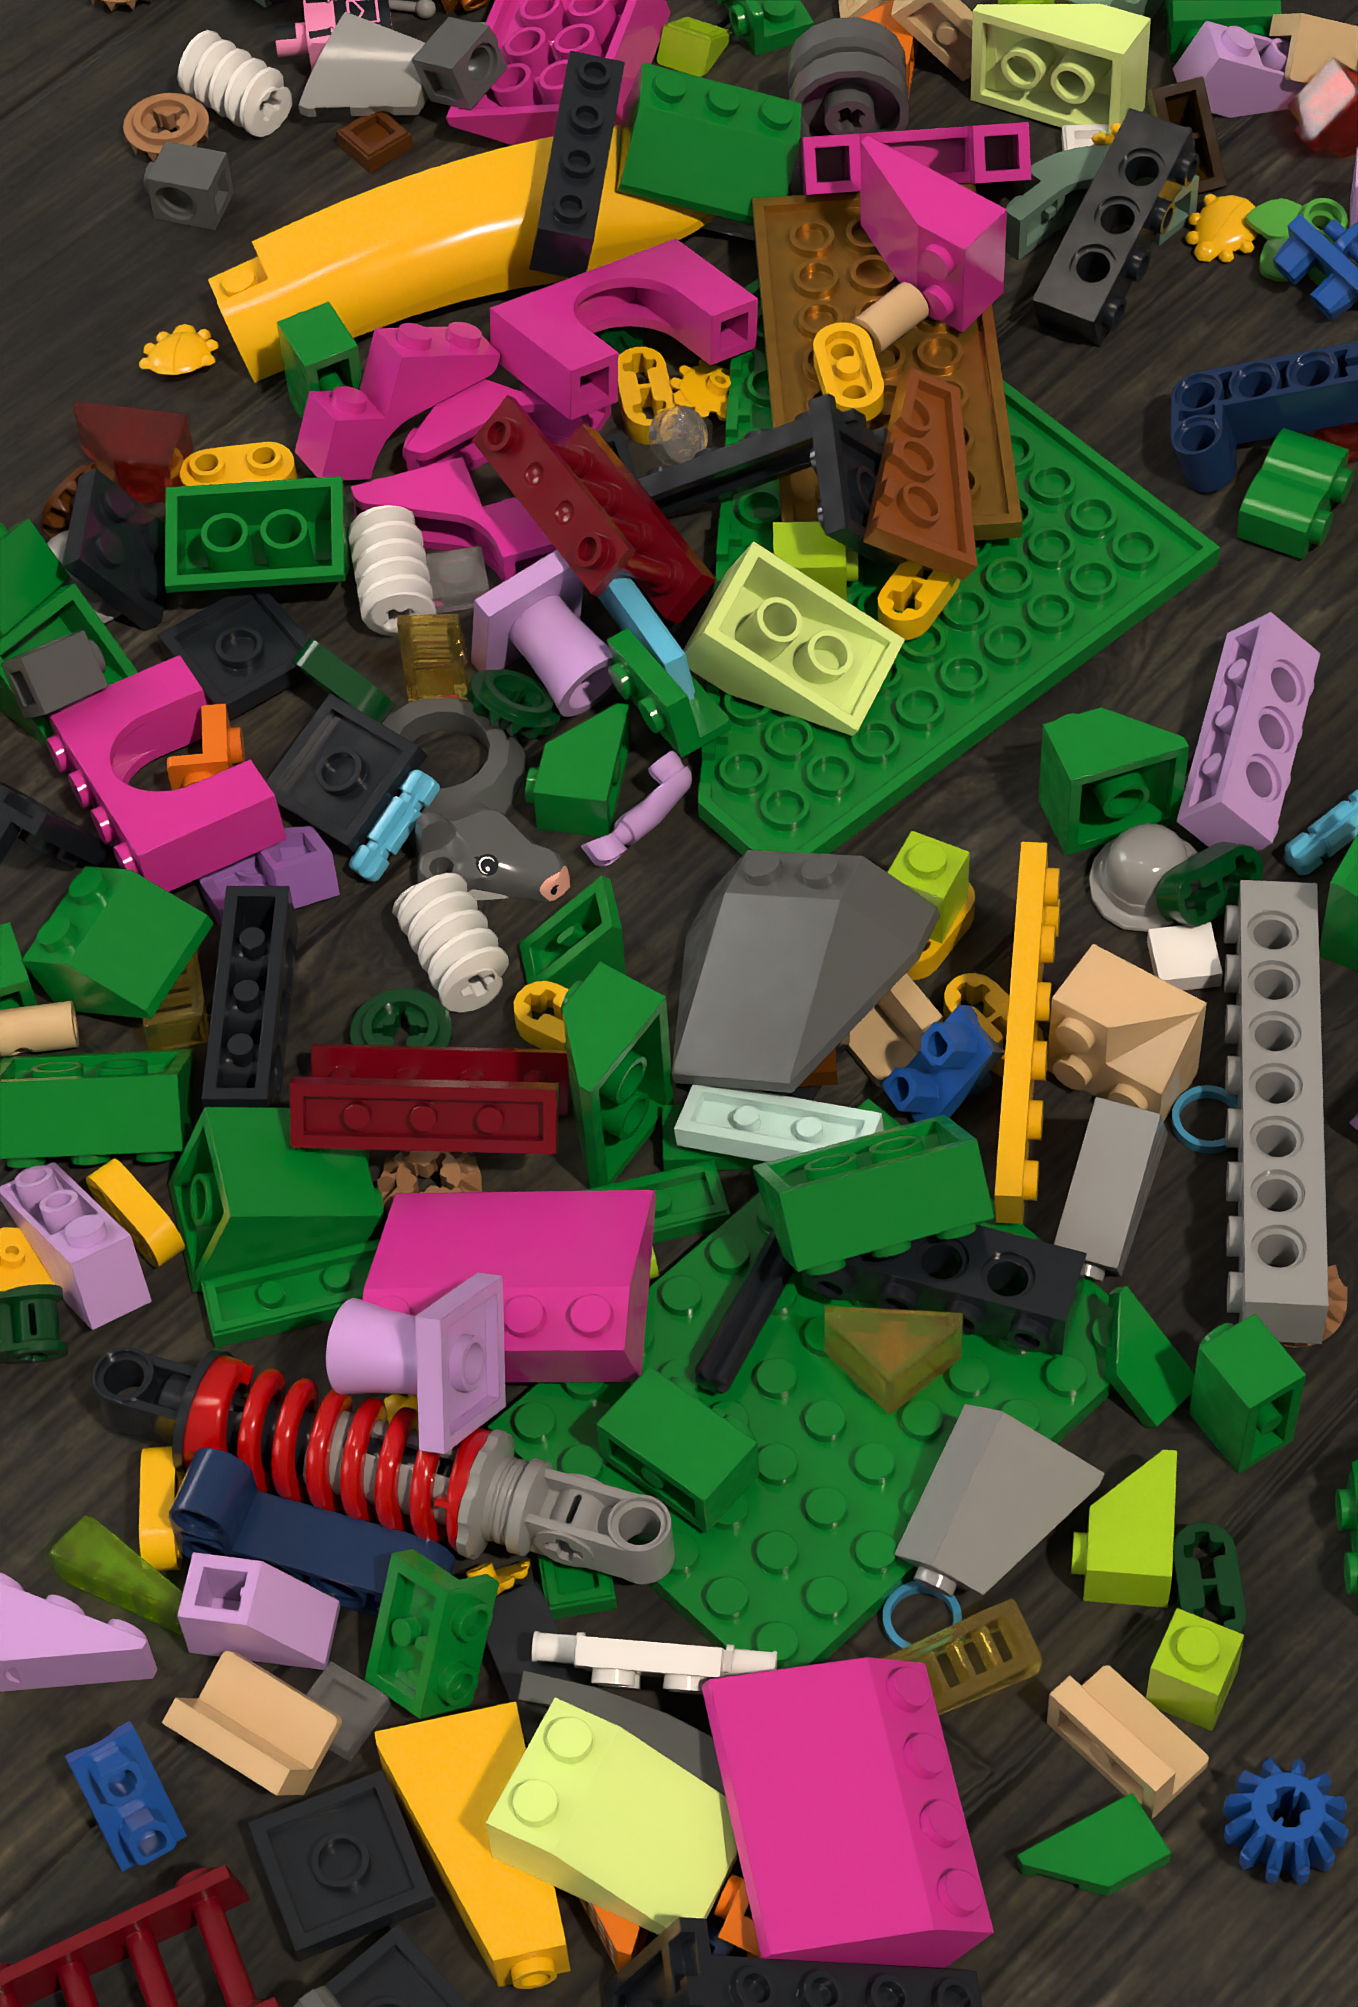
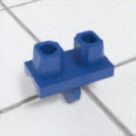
[1273,214,1358,321]
[883,1005,1005,1122]
[64,1721,187,1872]

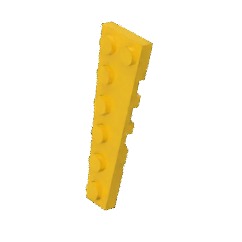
[994,842,1060,1224]

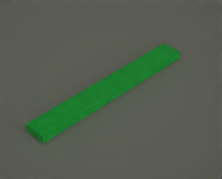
[201,1160,731,1348]

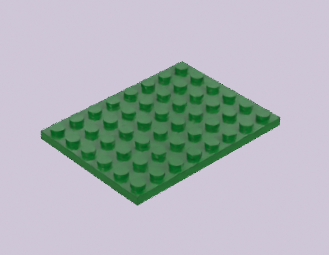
[488,1098,1116,1670]

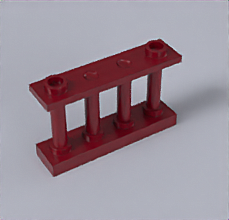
[472,395,716,624]
[290,1044,570,1154]
[0,1864,283,2007]

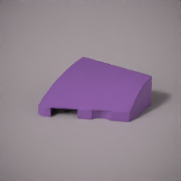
[195,826,340,928]

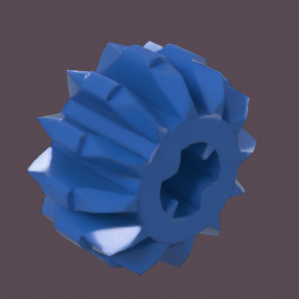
[1223,1756,1348,1886]

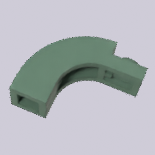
[1005,145,1199,261]

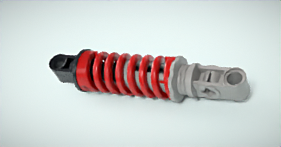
[92,1347,675,1584]

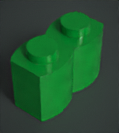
[1237,428,1355,559]

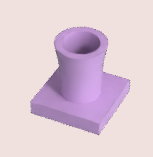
[471,550,615,717]
[326,1272,506,1454]

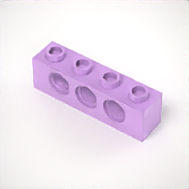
[1176,612,1320,851]

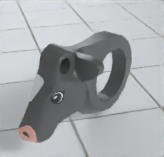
[382,698,570,902]

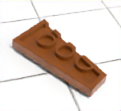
[863,368,977,581]

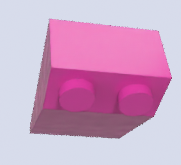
[861,135,1007,332]

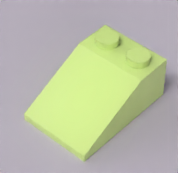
[970,4,1151,135]
[683,541,905,736]
[486,1698,739,1935]

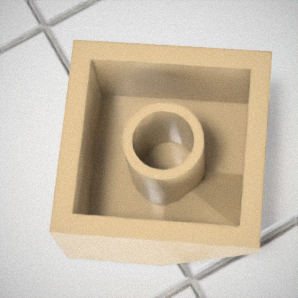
[1047,944,1207,1122]

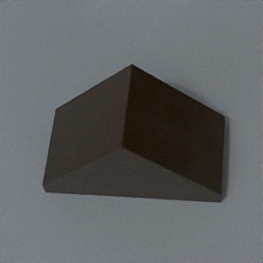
[1147,76,1227,193]

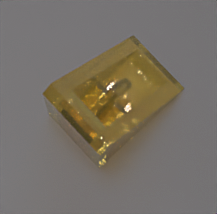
[825,1306,963,1415]

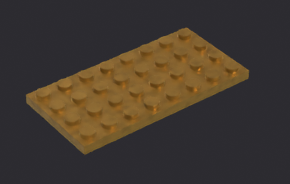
[752,183,1022,541]

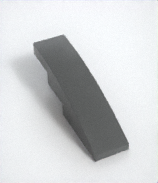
[518,1671,726,1796]

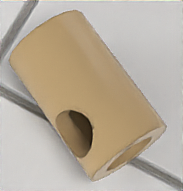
[851,282,929,356]
[0,1001,79,1057]

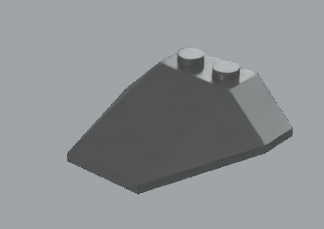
[672,850,940,1093]

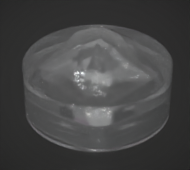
[649,406,708,466]

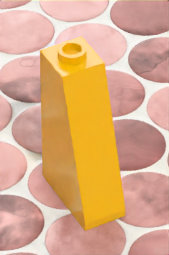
[374,1702,571,1989]

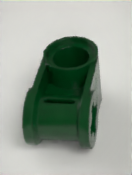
[0,1284,68,1364]

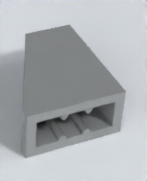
[1054,1097,1168,1283]
[894,1404,1105,1597]

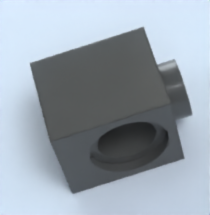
[411,17,507,110]
[143,141,234,230]
[0,630,108,719]

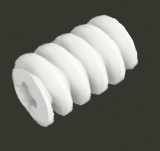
[177,30,292,137]
[348,505,437,637]
[392,873,509,1013]

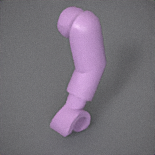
[581,751,692,867]

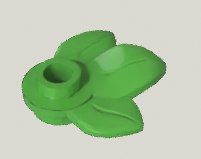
[1245,198,1349,286]

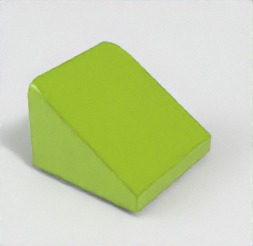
[657,17,732,77]

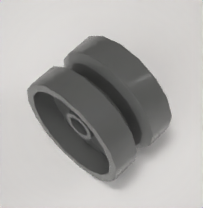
[787,17,909,137]

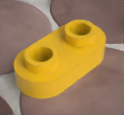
[813,322,884,422]
[180,442,297,486]

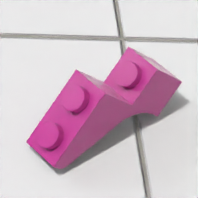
[295,322,501,481]
[403,379,612,472]
[351,457,557,583]

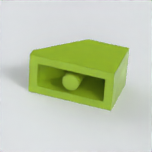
[1071,1450,1177,1608]

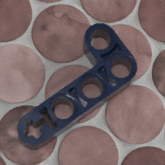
[1171,341,1358,493]
[169,1448,456,1618]

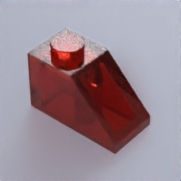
[1287,58,1358,158]
[73,401,194,503]

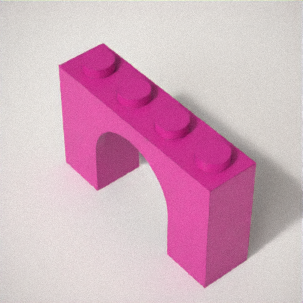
[798,122,1031,195]
[490,239,758,421]
[46,655,287,892]

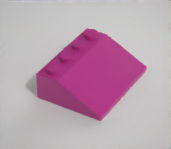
[446,0,671,145]
[363,1190,657,1382]
[702,1657,994,1969]

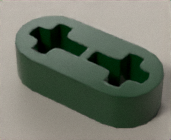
[291,638,396,723]
[1156,842,1263,926]
[1172,1522,1246,1634]

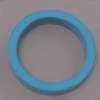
[1171,1085,1237,1154]
[883,1581,962,1658]

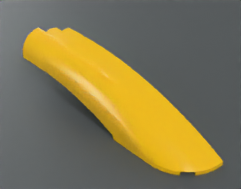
[208,124,716,383]

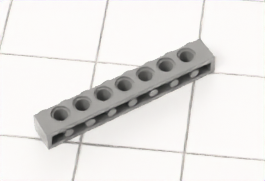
[1224,880,1329,1344]

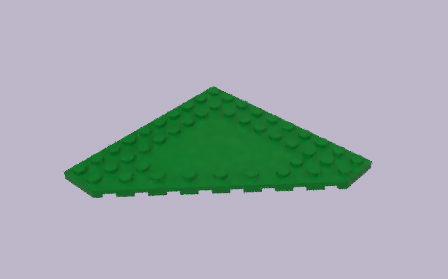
[698,278,1220,856]

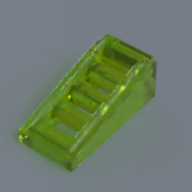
[49,1515,183,1635]

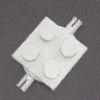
[532,1631,777,1695]

